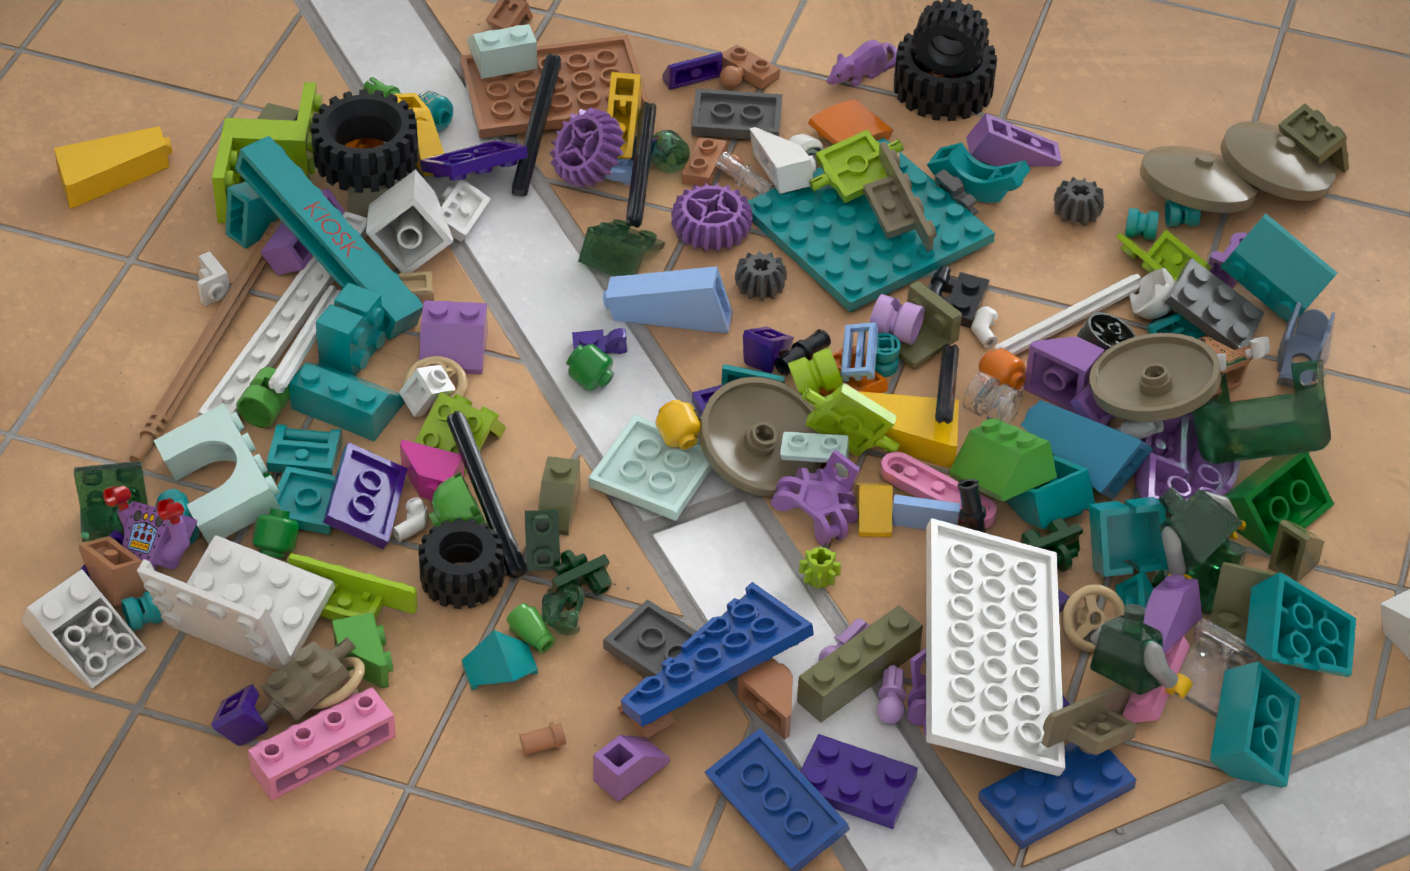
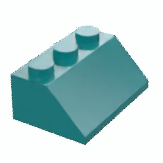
[1220,213,1338,323]
[289,362,405,441]
[1210,661,1301,788]

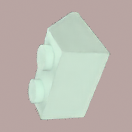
[467,24,537,79]

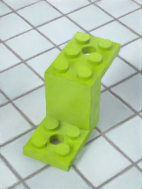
[212,82,322,223]

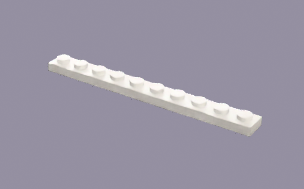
[198,211,367,416]

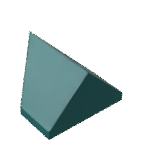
[462,630,538,690]

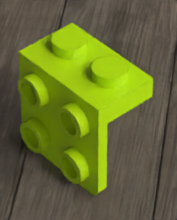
[414,392,506,474]

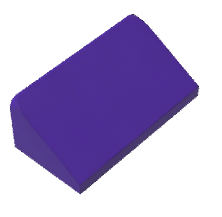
[662,52,723,90]

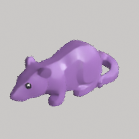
[827,40,897,87]

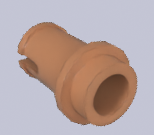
[519,722,566,756]

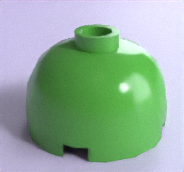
[429,472,488,527]

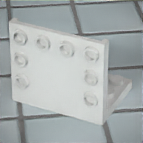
[137,535,335,670]

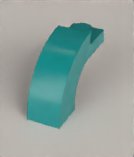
[927,142,1031,203]

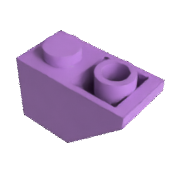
[593,735,670,802]

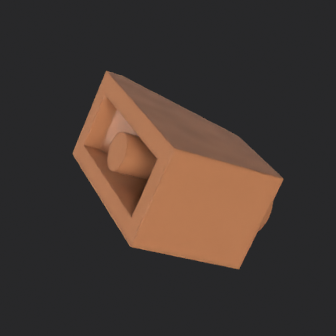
[79,536,144,606]
[737,658,793,740]

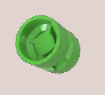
[236,367,290,428]

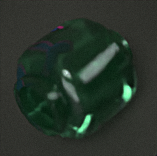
[651,130,690,173]

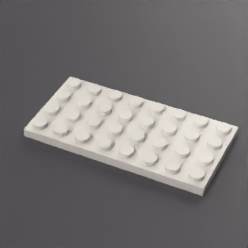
[926,518,1065,776]

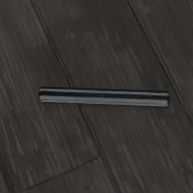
[935,343,959,424]

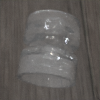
[963,372,1023,424]

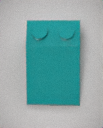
[1005,454,1095,529]

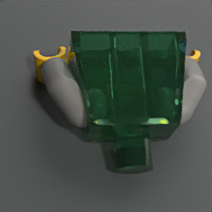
[1157,486,1246,579]
[1090,604,1193,698]

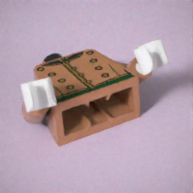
[1199,337,1270,395]

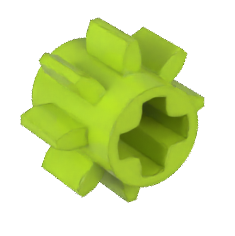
[799,547,841,589]

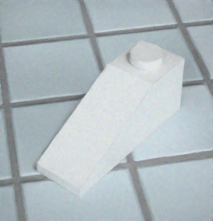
[750,127,816,194]

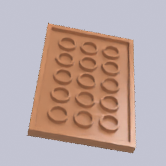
[460,35,650,139]

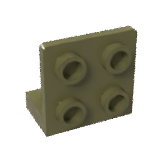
[1278,104,1349,173]
[892,280,962,368]
[1206,562,1290,649]

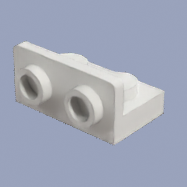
[439,180,491,242]

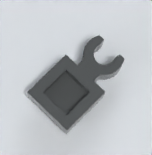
[935,169,978,215]

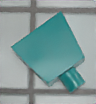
[225,182,278,249]

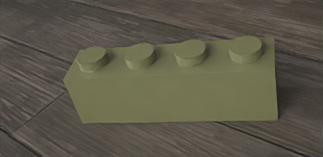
[797,605,923,723]

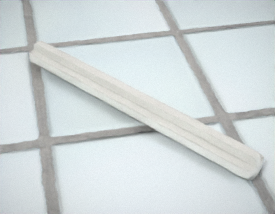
[995,274,1141,355]
[268,285,341,393]

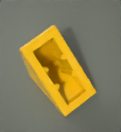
[855,483,893,537]

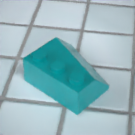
[1245,572,1356,677]

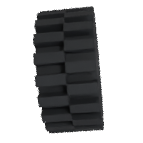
[894,29,997,121]
[311,89,419,193]

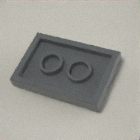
[691,89,782,139]
[1164,258,1264,350]
[603,599,697,677]

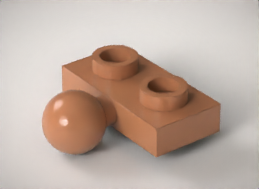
[720,45,780,89]
[681,138,744,186]

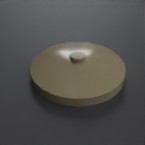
[1220,122,1336,201]
[1140,146,1259,213]
[1089,333,1221,422]
[699,377,823,497]

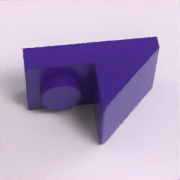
[743,326,794,373]
[211,684,268,746]

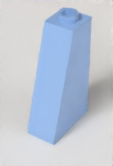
[603,266,733,333]

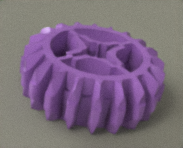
[550,107,626,188]
[671,182,752,252]

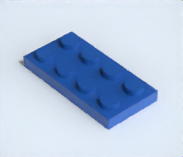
[705,728,850,871]
[978,742,1137,849]

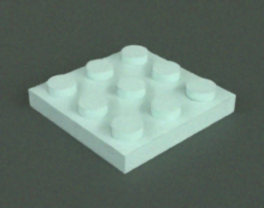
[588,415,712,521]

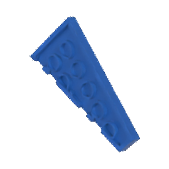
[621,582,814,727]

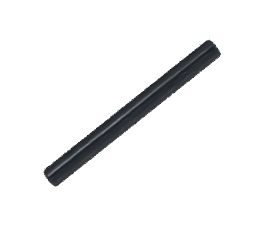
[512,53,561,197]
[626,102,657,228]
[446,411,527,579]

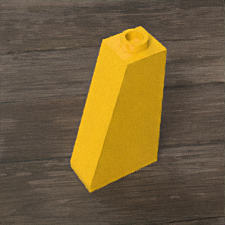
[54,126,173,208]
[860,392,959,468]

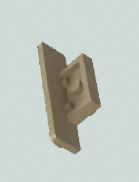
[863,141,937,252]
[1042,681,1138,755]

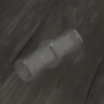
[715,152,774,196]

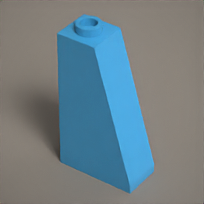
[1021,400,1154,500]

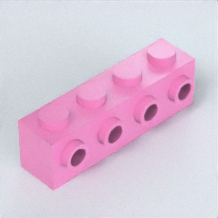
[248,687,396,800]

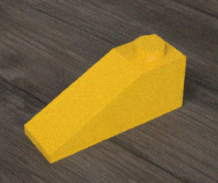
[607,72,642,159]

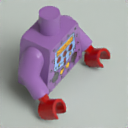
[103,486,197,571]

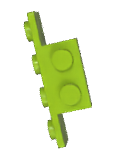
[1116,230,1212,281]
[287,553,418,621]

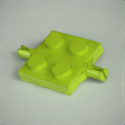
[809,129,904,203]
[801,383,899,457]

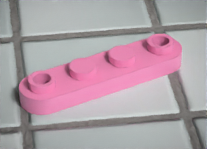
[880,452,997,528]

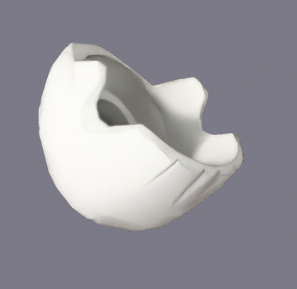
[1129,268,1175,319]

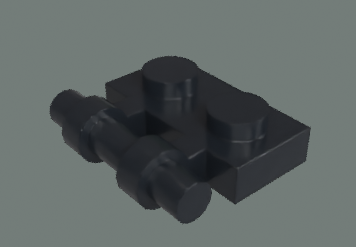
[930,266,990,328]

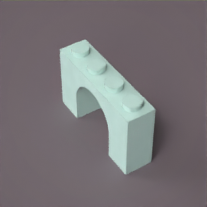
[153,403,281,545]

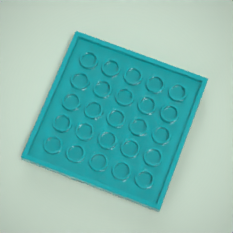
[747,138,995,312]

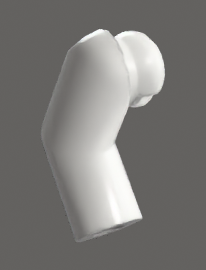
[971,306,998,348]
[392,497,428,542]

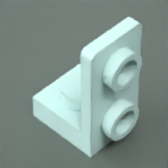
[780,432,849,478]

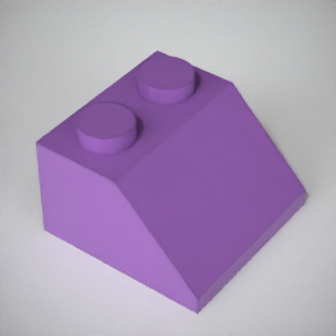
[419,300,488,374]
[1023,336,1104,414]

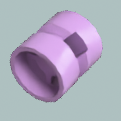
[870,294,925,345]

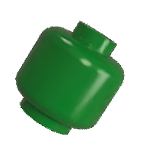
[566,344,615,391]
[252,508,299,559]

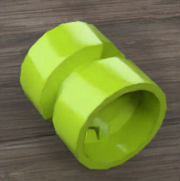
[788,347,843,394]

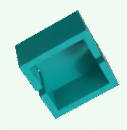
[315,282,386,376]
[1089,497,1169,577]

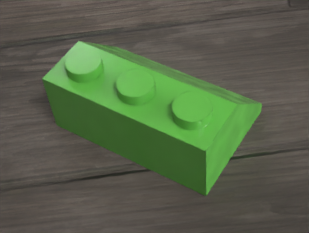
[949,418,1057,502]

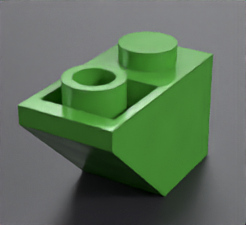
[332,613,393,688]

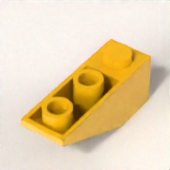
[393,93,444,176]

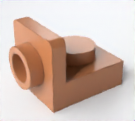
[485,0,533,29]

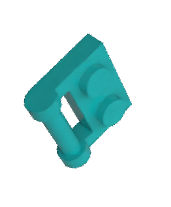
[266,424,342,475]

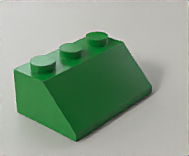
[1224,448,1334,555]

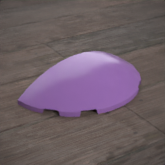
[1135,401,1240,509]

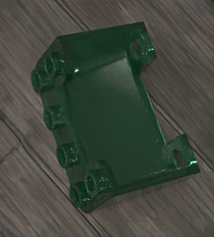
[1192,359,1331,464]

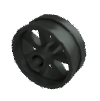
[1077,312,1136,352]

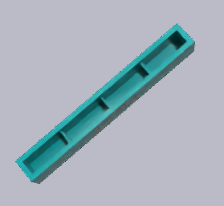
[235,136,423,340]

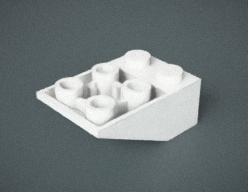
[20,569,147,689]

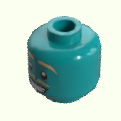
[418,90,453,132]

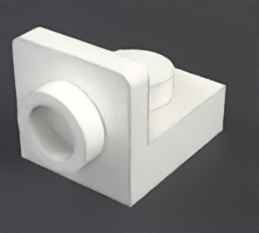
[197,251,230,306]
[399,365,455,417]

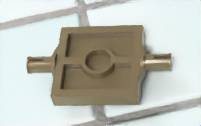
[259,637,356,725]

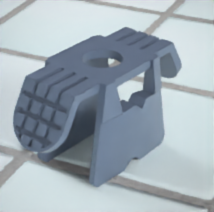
[1277,302,1335,392]

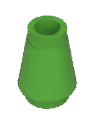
[506,603,555,653]

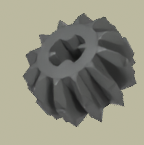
[1053,177,1105,226]
[735,250,787,301]

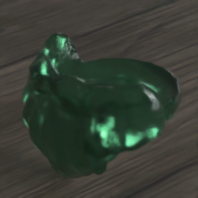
[541,583,584,636]

